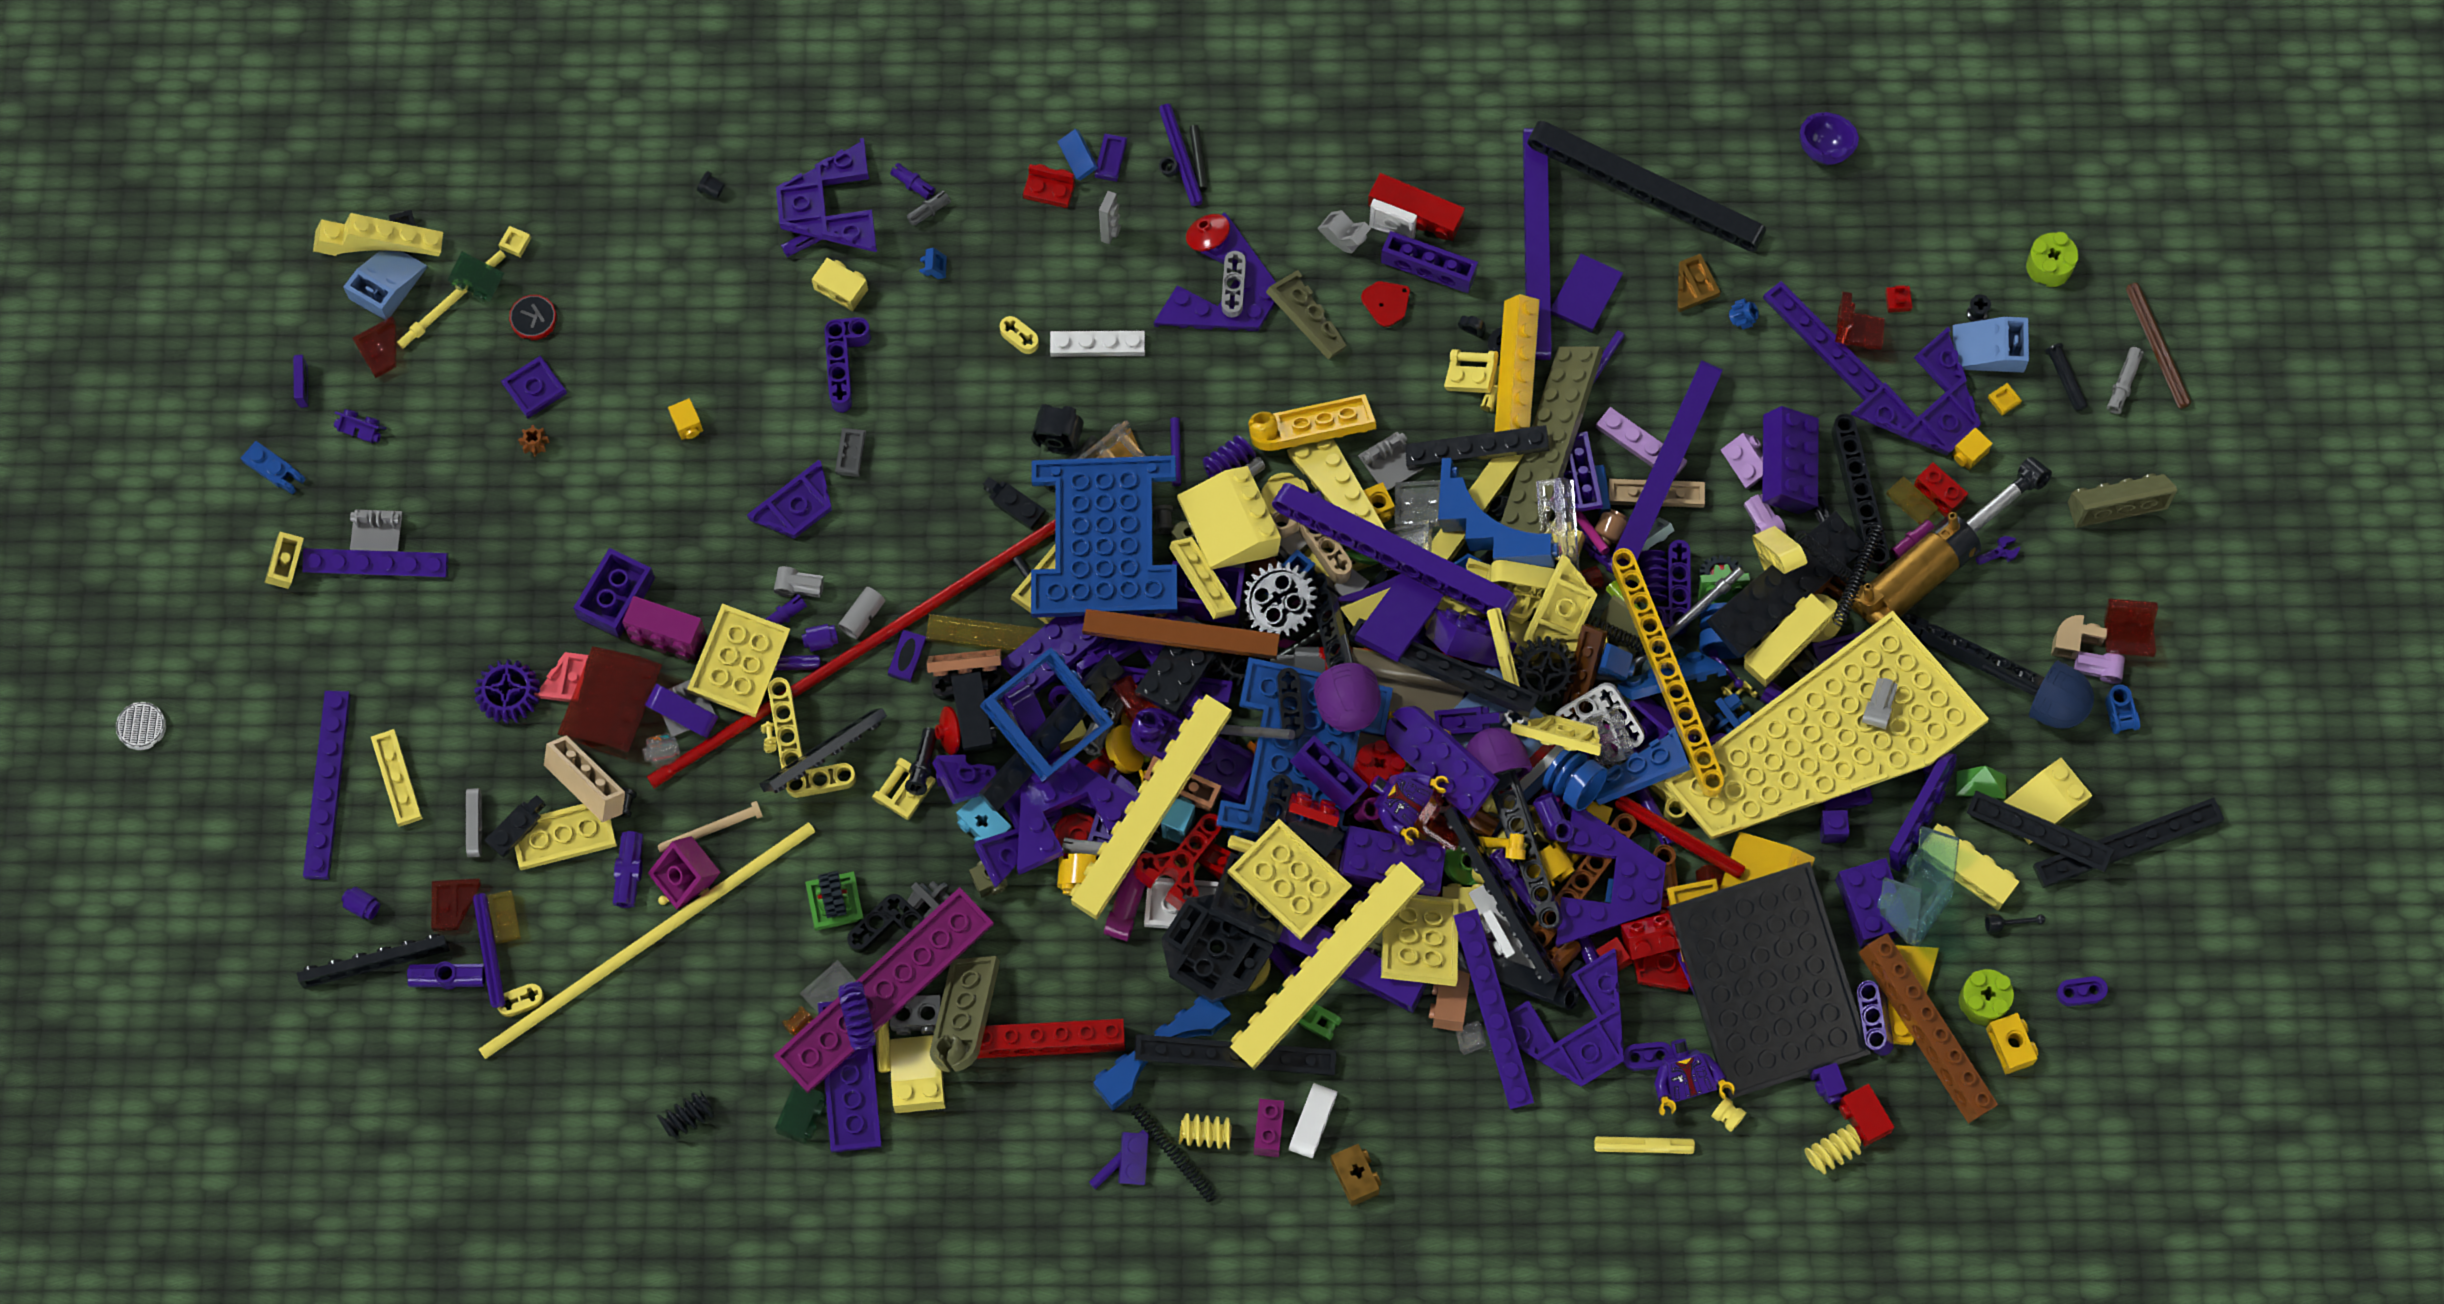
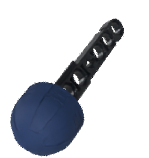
[1901,613,2094,729]

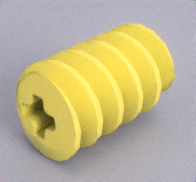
[1179,1113,1232,1150]
[1804,1124,1861,1175]

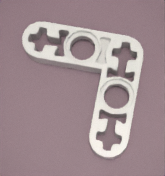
[1555,683,1644,747]

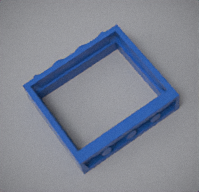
[980,647,1114,782]

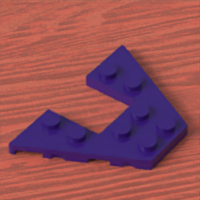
[776,138,877,252]
[1154,212,1276,331]
[1850,327,1981,456]
[1017,754,1137,875]
[933,758,1062,888]
[1555,808,1666,947]
[1508,948,1624,1087]

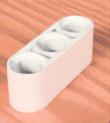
[1289,1083,1338,1159]

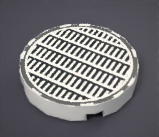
[116,702,166,750]

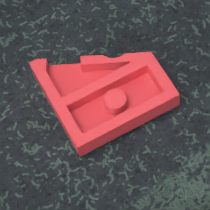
[534,652,590,704]

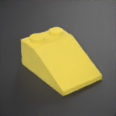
[2004,758,2092,845]
[890,1035,946,1113]

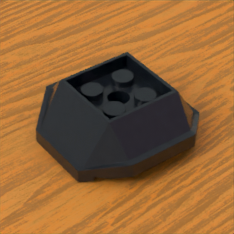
[1161,894,1273,1003]

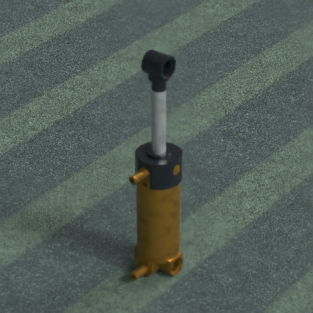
[1847,457,2052,626]

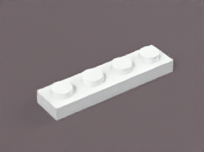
[1050,331,1145,357]

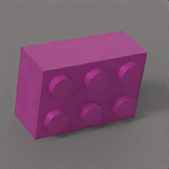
[622,596,707,661]

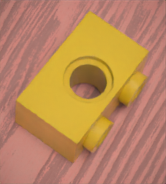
[1986,1013,2038,1075]

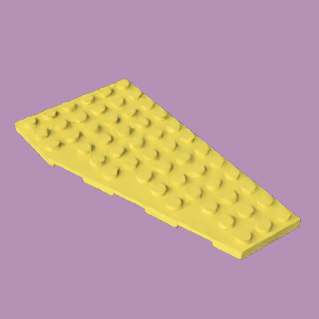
[1664,611,1989,840]

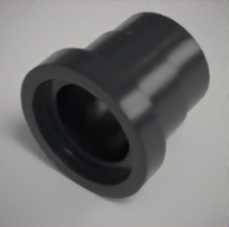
[697,171,725,199]

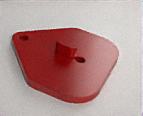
[1361,281,1410,327]

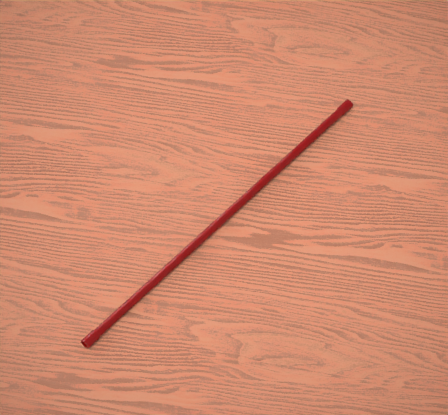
[646,519,1055,789]

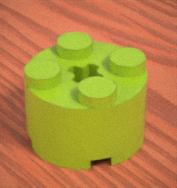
[2026,232,2078,287]
[1959,969,2014,1026]

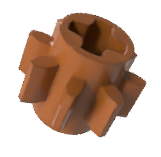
[518,425,550,457]

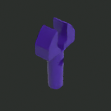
[1975,536,2020,565]

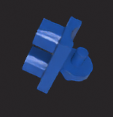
[1714,693,1753,734]

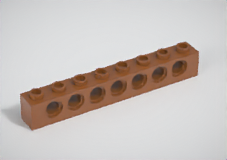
[1858,933,1998,1124]

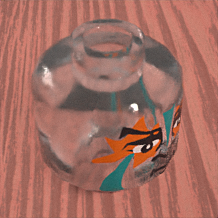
[642,733,680,768]

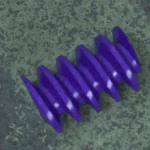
[1202,435,1256,478]
[1637,550,1668,603]

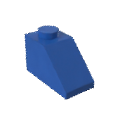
[1597,643,1636,681]

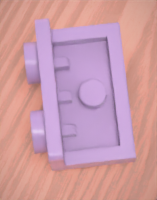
[1721,433,1763,489]

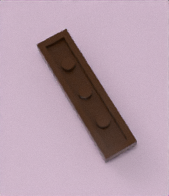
[1561,624,1608,719]

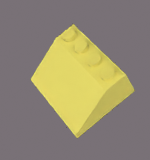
[1177,466,1281,570]

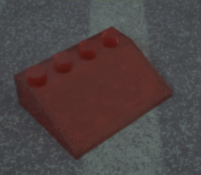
[557,646,662,760]

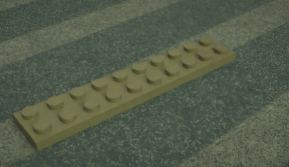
[1501,347,1603,534]

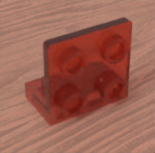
[1835,292,1885,350]
[2104,599,2158,657]
[1413,788,1459,851]

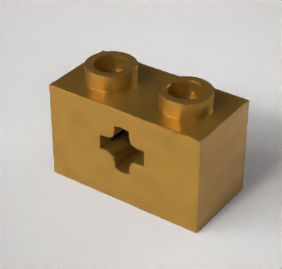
[1330,1143,1382,1207]

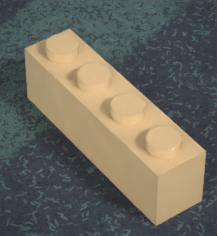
[544,735,625,823]

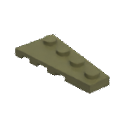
[1266,270,1347,360]

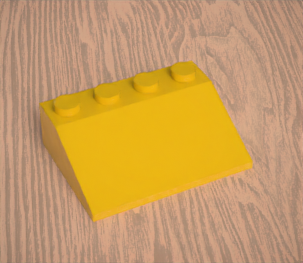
[1719,832,1815,890]

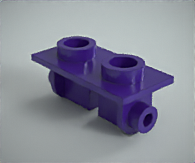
[334,409,387,443]

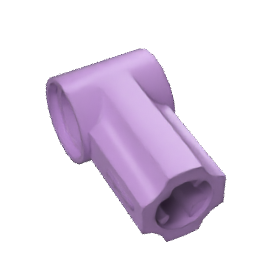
[1744,494,1786,534]
[2074,651,2125,684]

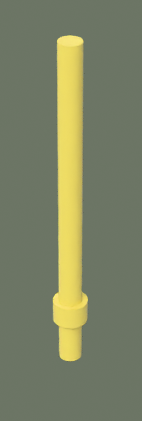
[397,250,506,349]

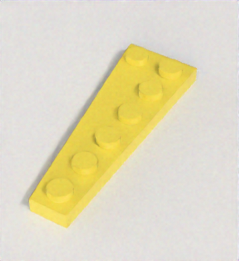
[1287,438,1386,530]

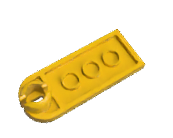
[1248,394,1376,451]

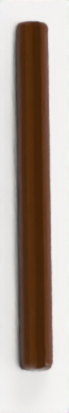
[2126,283,2191,409]

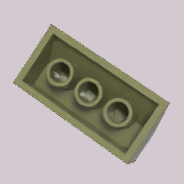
[2068,473,2178,528]

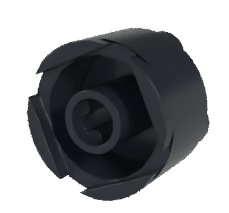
[1031,404,1084,454]

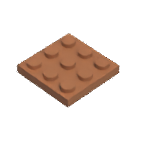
[927,649,1002,676]

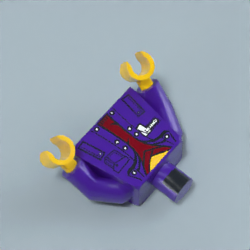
[1370,772,1449,846]
[1654,1039,1735,1116]

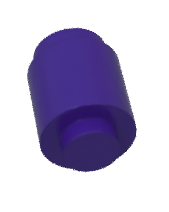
[802,624,838,652]
[341,886,381,920]

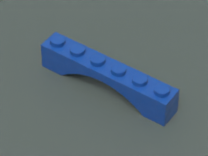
[1093,996,1231,1111]

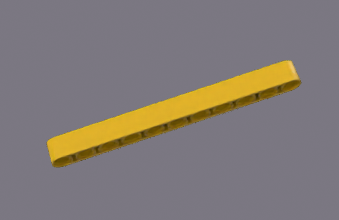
[1612,548,1724,797]

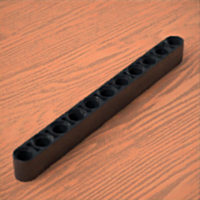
[1527,121,1766,252]

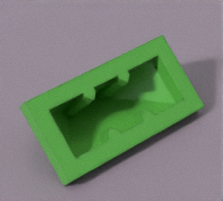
[1956,766,2006,800]

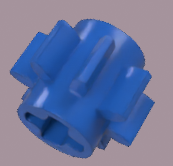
[1729,298,1759,330]

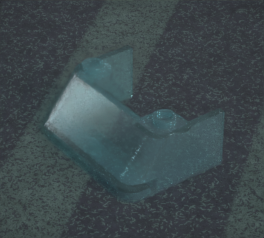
[1877,826,1959,947]

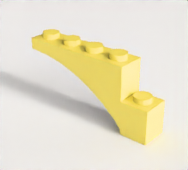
[313,213,443,257]

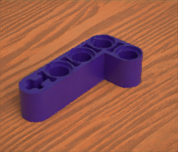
[825,317,871,413]
[1652,540,1691,636]
[1001,681,1062,761]

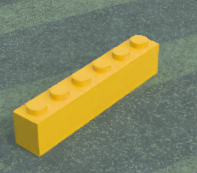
[1494,294,1540,432]

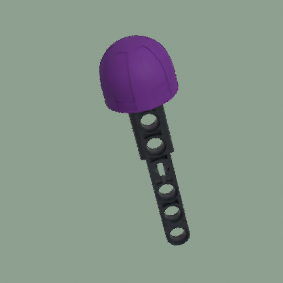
[1311,573,1381,732]
[1466,728,1563,930]

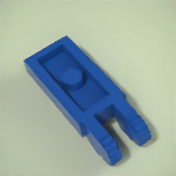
[240,441,306,494]

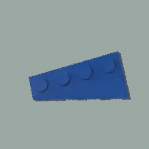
[1617,652,1727,700]
[1596,727,1691,805]

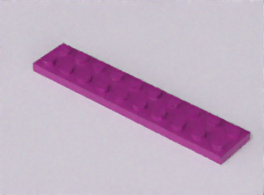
[773,887,994,1093]

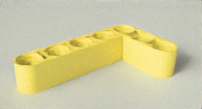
[768,677,856,798]

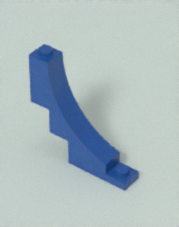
[1438,458,1559,567]

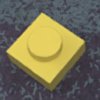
[499,226,531,258]

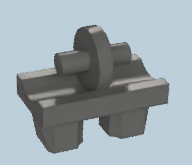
[907,881,949,918]

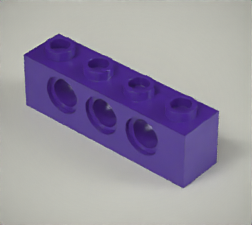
[1381,231,1478,294]

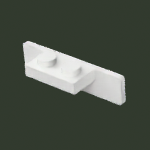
[1469,885,1535,969]

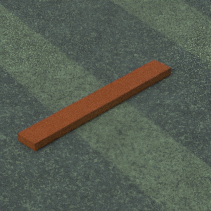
[1082,609,1280,660]

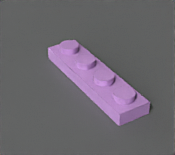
[1596,407,1687,479]

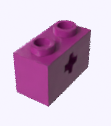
[1254,1098,1284,1157]

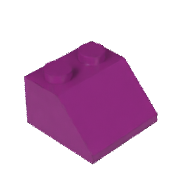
[648,836,721,910]

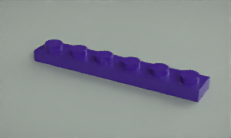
[302,548,448,577]

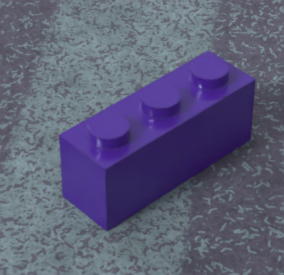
[1290,736,1368,812]

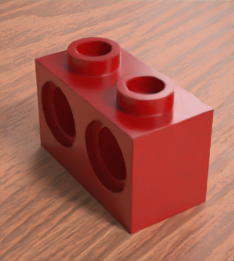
[1913,462,1969,517]

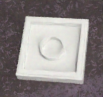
[1369,199,1417,239]

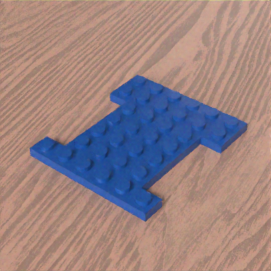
[1031,455,1178,618]
[1216,657,1393,850]

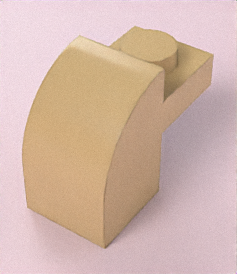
[2051,615,2107,660]

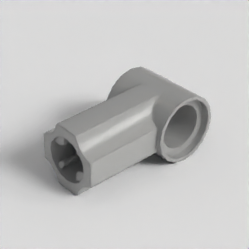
[774,566,824,598]
[1862,678,1898,730]

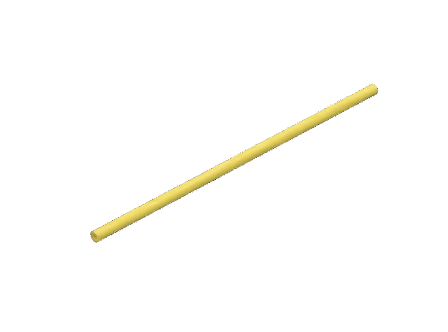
[478,822,815,1059]

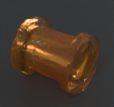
[782,1006,813,1037]

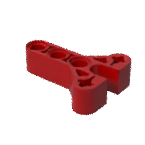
[1133,813,1222,910]

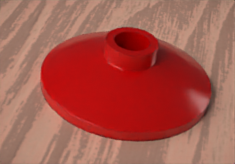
[1186,214,1230,251]
[935,706,960,755]

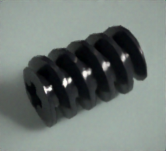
[656,1090,714,1140]

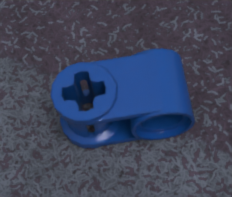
[2105,685,2140,734]

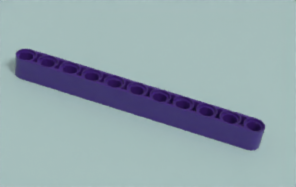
[1523,128,1551,360]
[1606,360,1723,574]
[1272,483,1517,621]

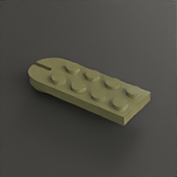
[930,956,1000,1072]

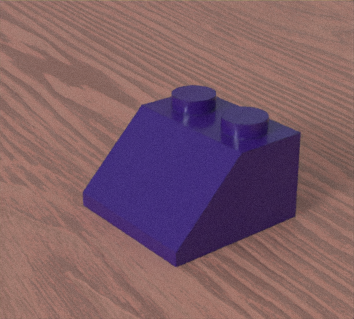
[1612,696,1676,755]

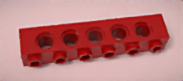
[977,1019,1125,1058]

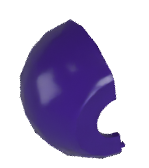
[1799,112,1859,165]

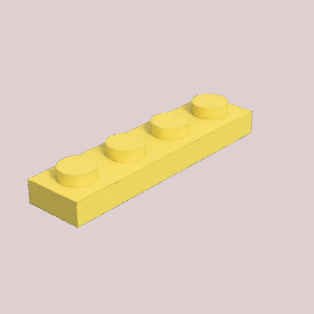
[1169,537,1237,619]
[371,729,422,827]

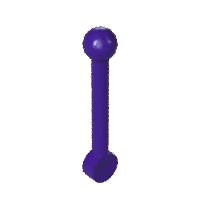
[1708,649,1744,688]

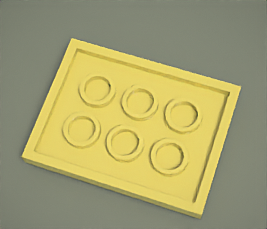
[687,604,790,718]
[1227,819,1352,941]
[1381,894,1458,986]

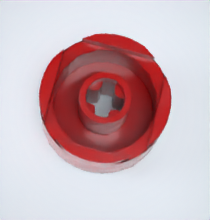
[1353,740,1406,798]

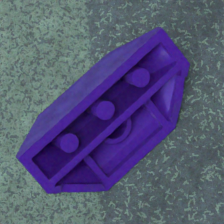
[1555,432,1603,511]

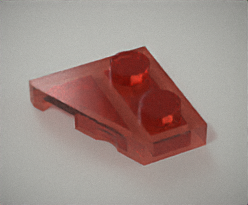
[352,317,396,378]
[431,879,481,931]

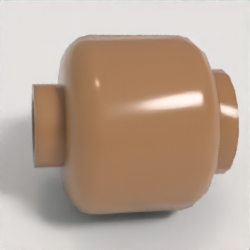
[1595,509,1628,546]

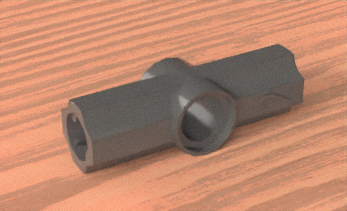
[1082,689,1129,756]

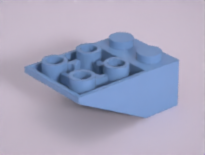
[343,251,428,321]
[1952,317,2029,373]

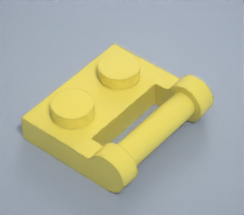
[1444,349,1499,393]
[872,758,936,820]

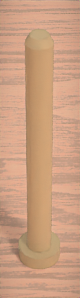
[658,801,763,852]

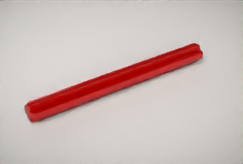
[1615,796,1745,878]

